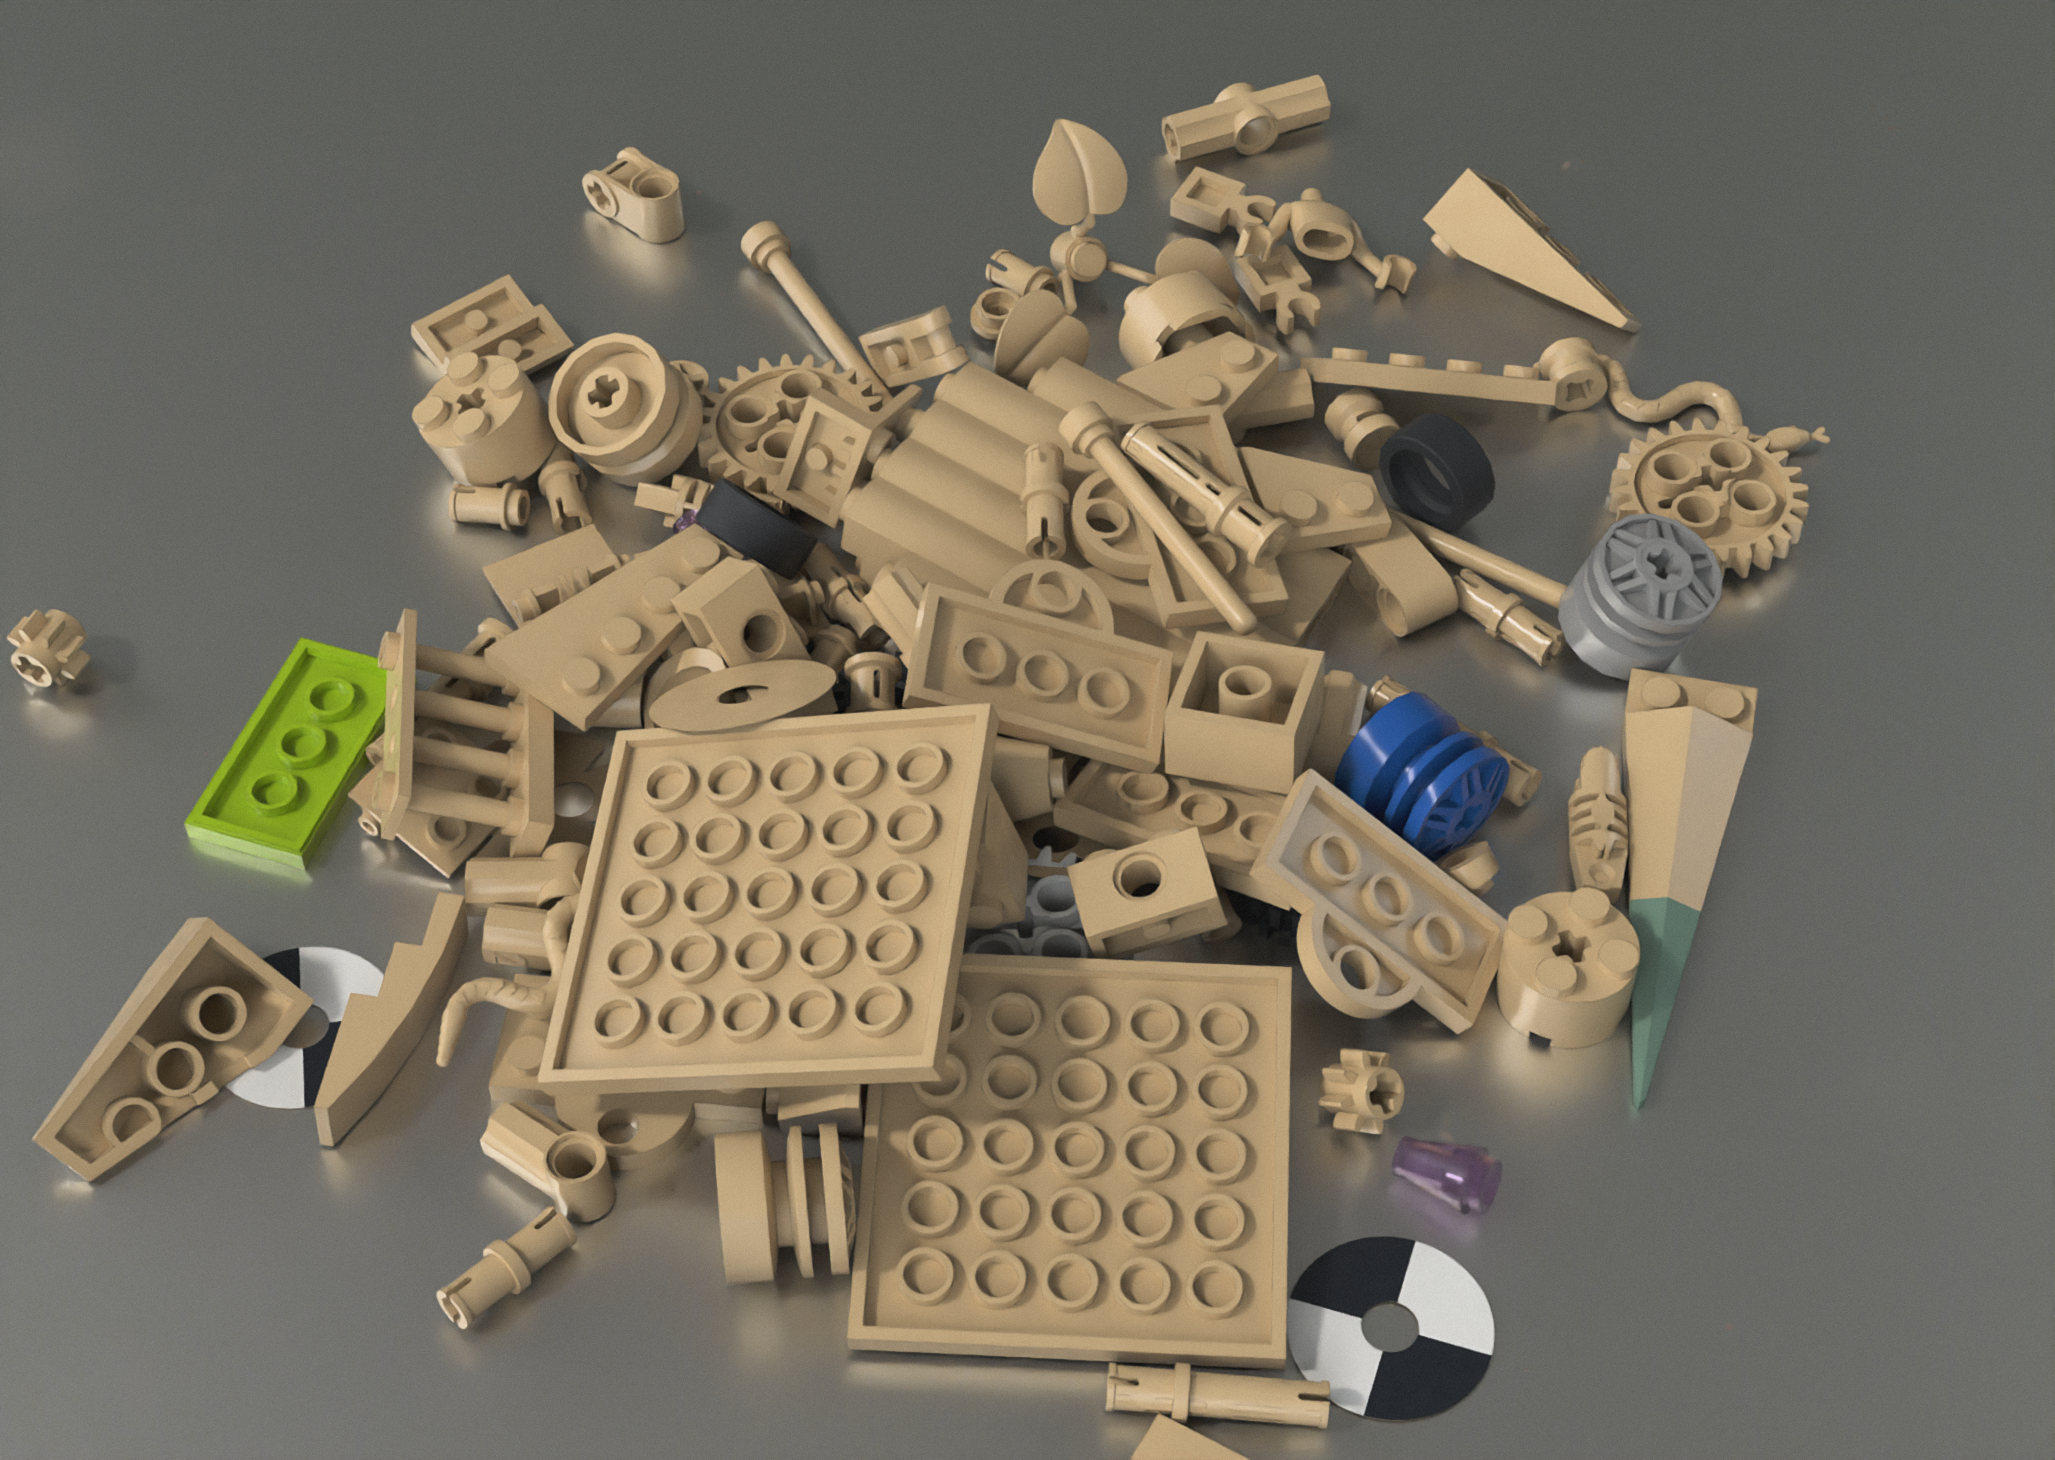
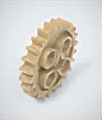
[696,354,883,511]
[1609,418,1809,581]

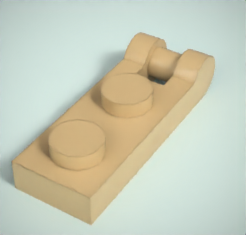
[858,305,970,389]

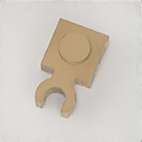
[1170,166,1277,235]
[1234,244,1321,335]

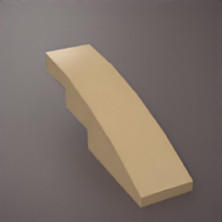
[314,892,469,1147]

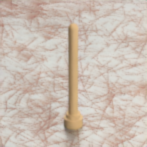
[741,221,894,407]
[1058,401,1257,636]
[1391,508,1567,609]

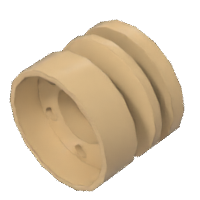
[714,1122,857,1286]

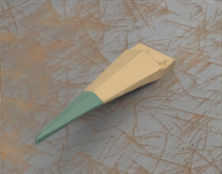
[1621,668,1758,1110]

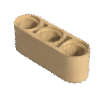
[1326,499,1458,637]

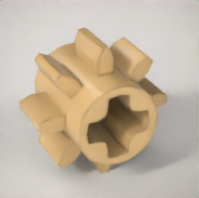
[7,609,91,687]
[1319,1048,1405,1134]

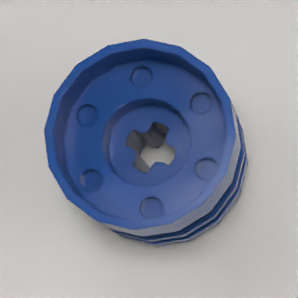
[1334,691,1510,863]

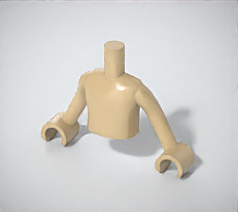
[1234,188,1417,295]

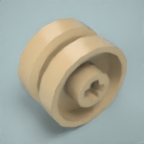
[548,333,703,487]

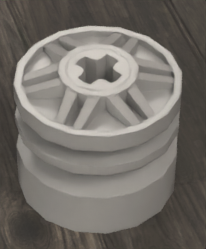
[1558,513,1722,681]

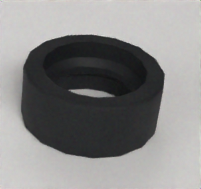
[1379,413,1496,533]
[695,478,818,580]

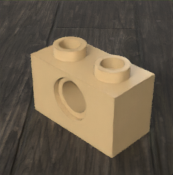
[671,556,813,692]
[1067,826,1228,960]

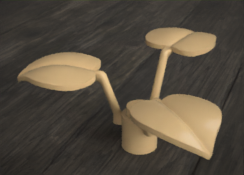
[994,119,1240,387]

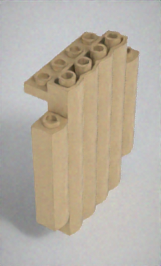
[839,356,1352,705]

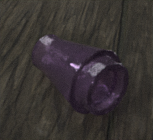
[1392,1135,1502,1214]

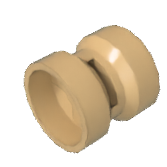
[1324,387,1401,470]

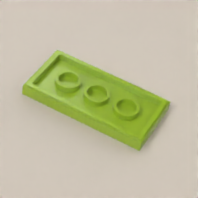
[184,637,417,870]

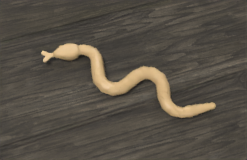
[1533,354,1830,456]
[436,893,580,1067]

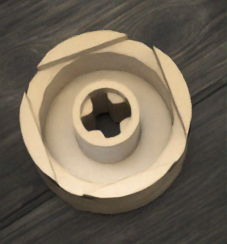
[1119,270,1255,370]
[412,352,557,488]
[1495,887,1640,1049]

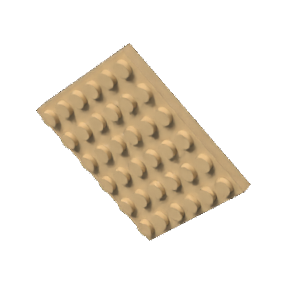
[537,703,999,1096]
[847,953,1292,1369]

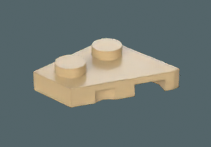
[1116,331,1279,426]
[1237,447,1392,555]

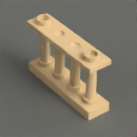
[372,608,555,857]

